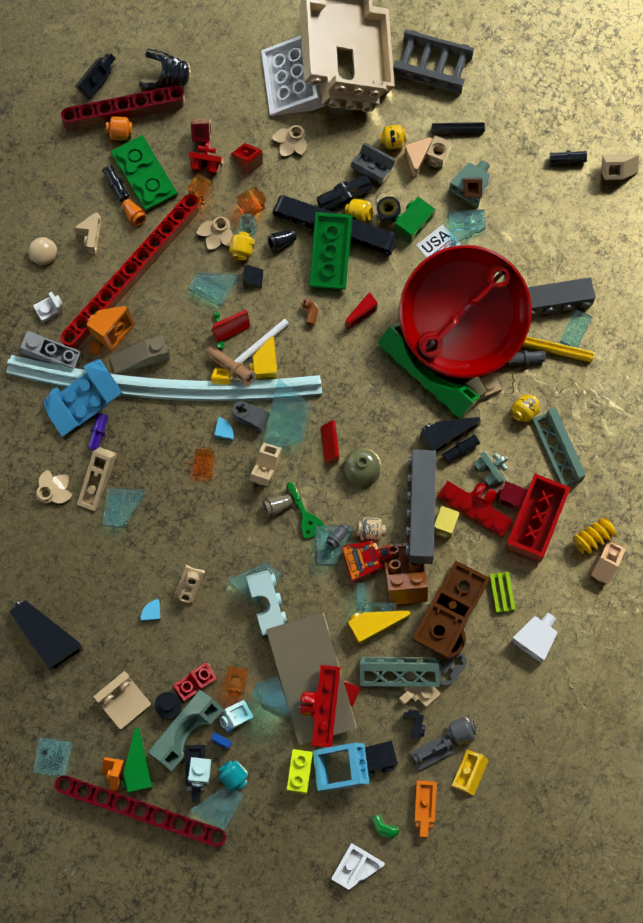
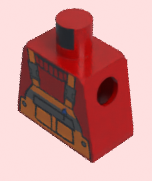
[342,541,391,584]

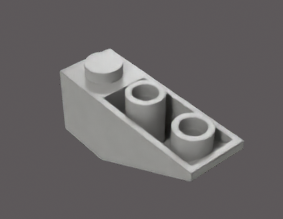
[19,331,81,369]

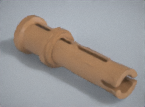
[206,346,256,386]

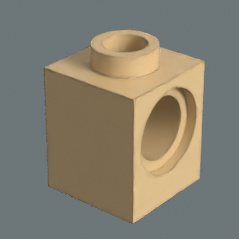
[426,136,452,168]

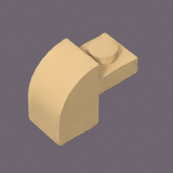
[249,443,282,486]

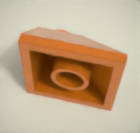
[86,306,135,352]

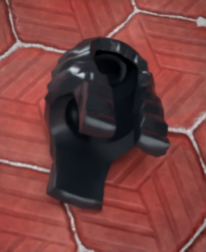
[139,47,191,89]

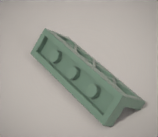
[532,407,586,486]
[360,657,441,687]

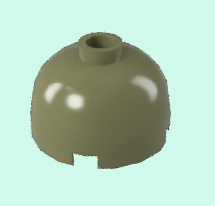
[343,448,381,487]

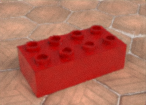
[505,473,571,563]

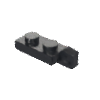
[75,53,116,99]
[185,745,206,802]

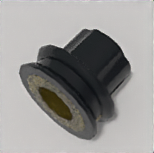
[377,196,401,223]

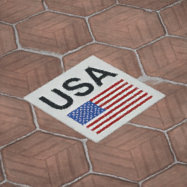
[416,224,461,257]

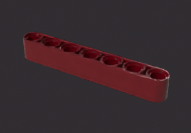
[61,86,185,130]

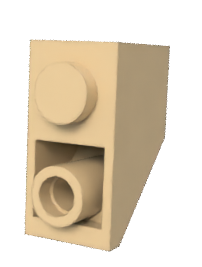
[601,154,639,180]

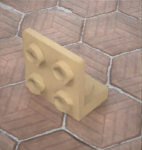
[93,671,151,730]

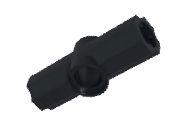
[316,175,373,210]

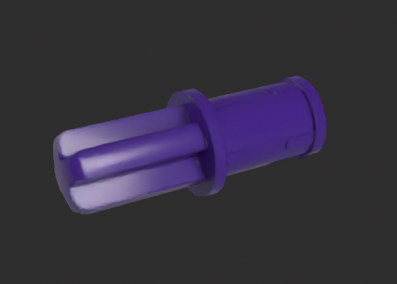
[88,413,109,451]

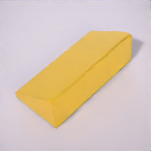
[451,749,489,796]

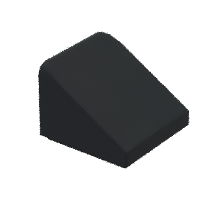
[243,265,264,288]

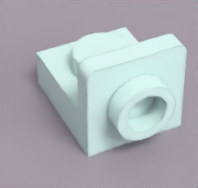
[219,700,254,733]
[188,757,212,787]

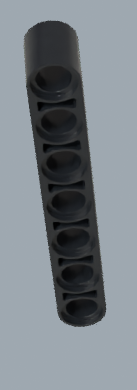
[272,195,398,255]

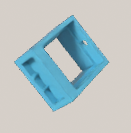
[313,743,369,791]

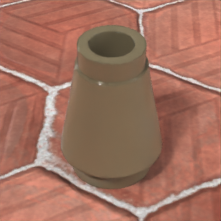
[262,495,293,516]

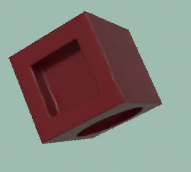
[191,118,212,142]
[496,481,528,512]

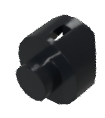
[155,692,182,720]

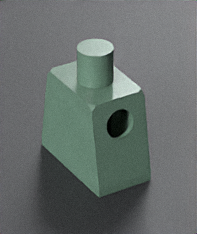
[449,160,491,207]

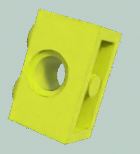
[287,749,313,795]

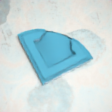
[214,417,234,441]
[141,599,161,621]

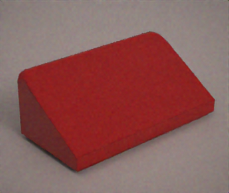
[211,310,250,342]
[320,420,339,463]

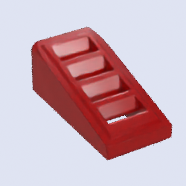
[345,292,378,330]

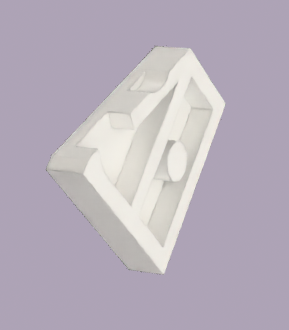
[331,843,385,890]

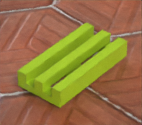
[489,572,516,613]

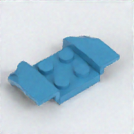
[43,359,123,436]

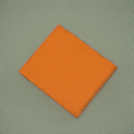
[88,341,101,355]

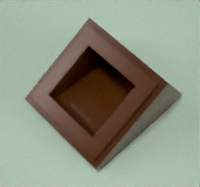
[463,177,482,198]

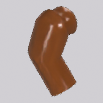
[301,298,319,326]

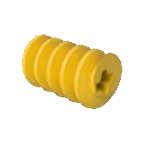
[572,517,617,554]

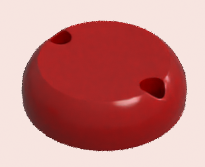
[399,245,532,378]

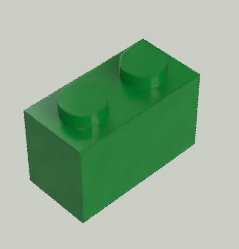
[394,196,435,243]

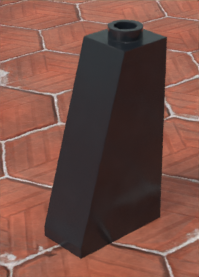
[9,600,83,671]

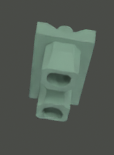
[474,451,508,486]

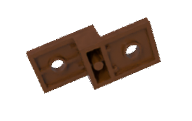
[412,560,490,659]

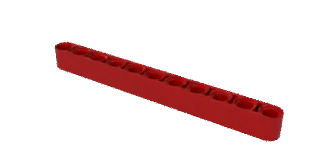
[60,194,200,349]

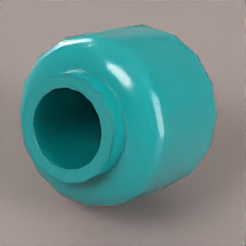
[218,760,248,790]

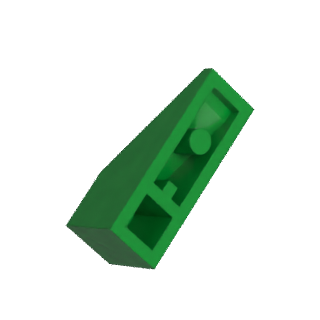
[121,727,153,794]

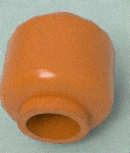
[106,116,132,141]

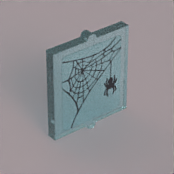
[33,737,72,777]

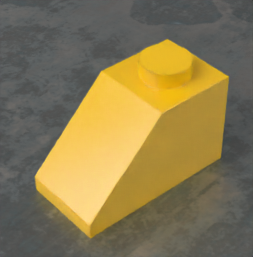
[250,337,277,380]

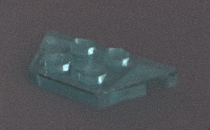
[263,379,311,447]

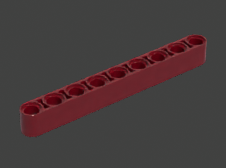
[55,775,227,848]

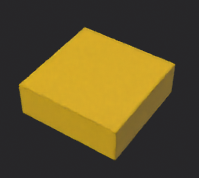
[211,368,233,385]

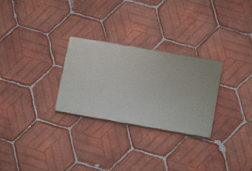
[266,612,357,745]

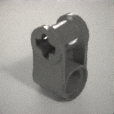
[233,401,270,432]

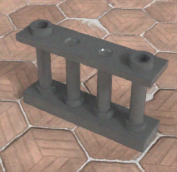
[393,30,474,94]

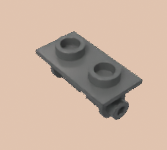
[410,735,454,770]

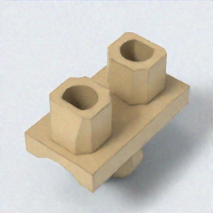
[174,565,204,603]

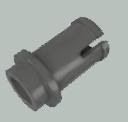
[326,524,350,549]

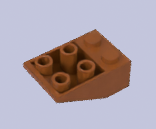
[382,543,428,605]

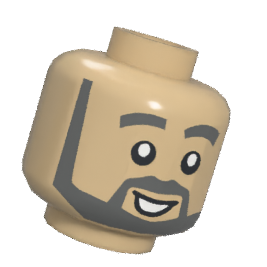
[357,517,386,543]

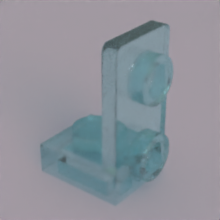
[357,583,396,613]

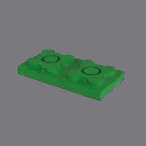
[111,135,178,212]
[309,212,353,290]

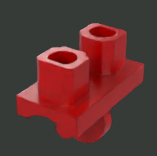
[189,141,224,173]

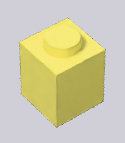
[434,506,460,538]

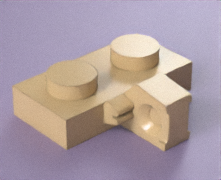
[399,671,441,708]

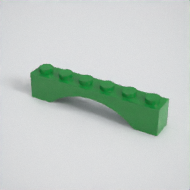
[377,322,480,418]

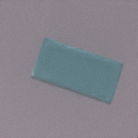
[560,309,593,348]

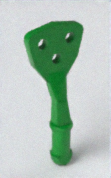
[286,482,326,539]

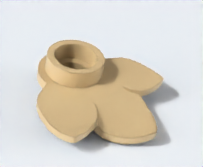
[272,125,307,157]
[197,217,233,250]
[36,470,72,504]

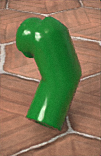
[371,814,399,839]

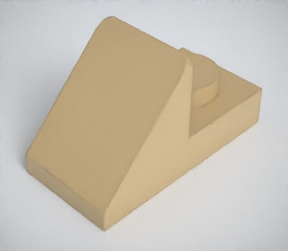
[75,213,101,254]
[466,373,502,401]

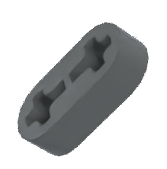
[440,653,467,687]

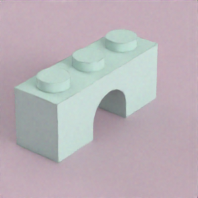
[246,570,288,635]

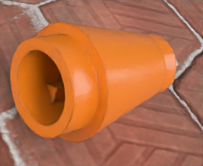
[121,199,147,226]

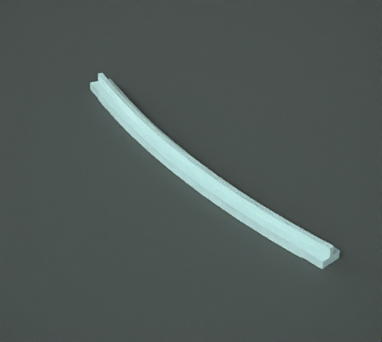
[6,355,322,401]

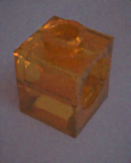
[188,173,214,205]
[236,186,266,219]
[224,666,248,697]

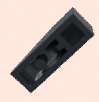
[420,417,481,453]

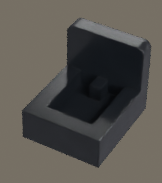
[403,709,426,741]

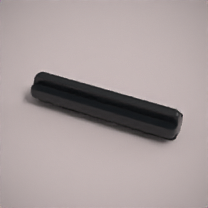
[431,122,485,134]

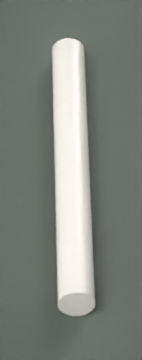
[234,319,289,363]

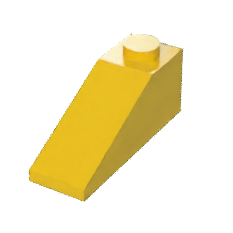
[347,611,411,645]

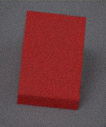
[231,143,263,174]

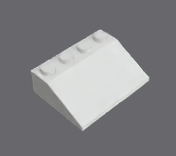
[261,35,327,116]

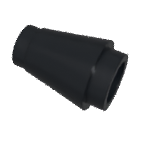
[268,230,296,251]

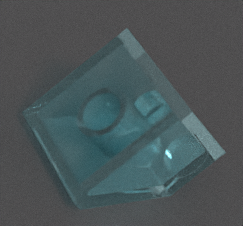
[252,676,291,721]

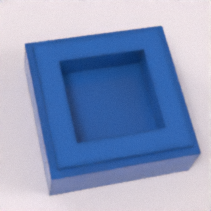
[211,732,233,750]

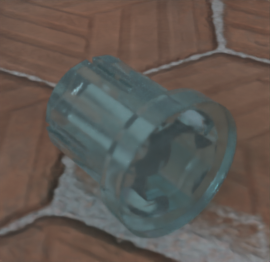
[239,214,257,236]

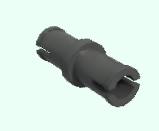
[507,350,546,366]

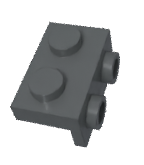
[350,143,396,184]

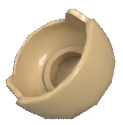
[28,237,57,266]

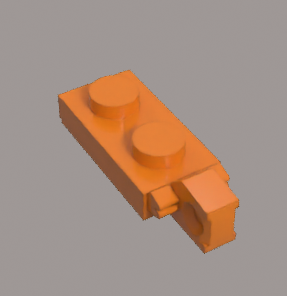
[414,780,437,838]

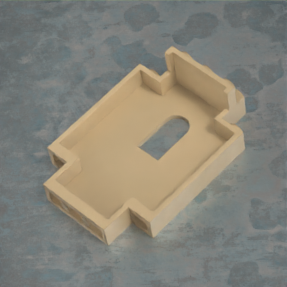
[299,0,395,112]

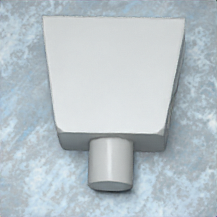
[511,613,557,663]

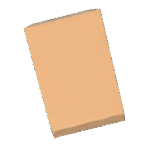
[404,137,433,177]

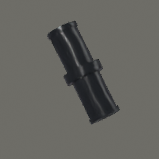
[550,150,587,165]
[102,165,130,202]
[442,434,480,464]

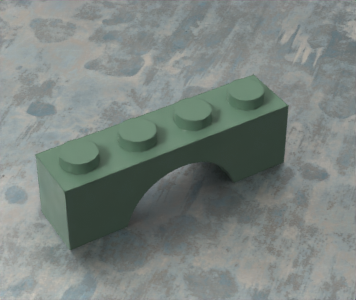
[148,690,223,772]

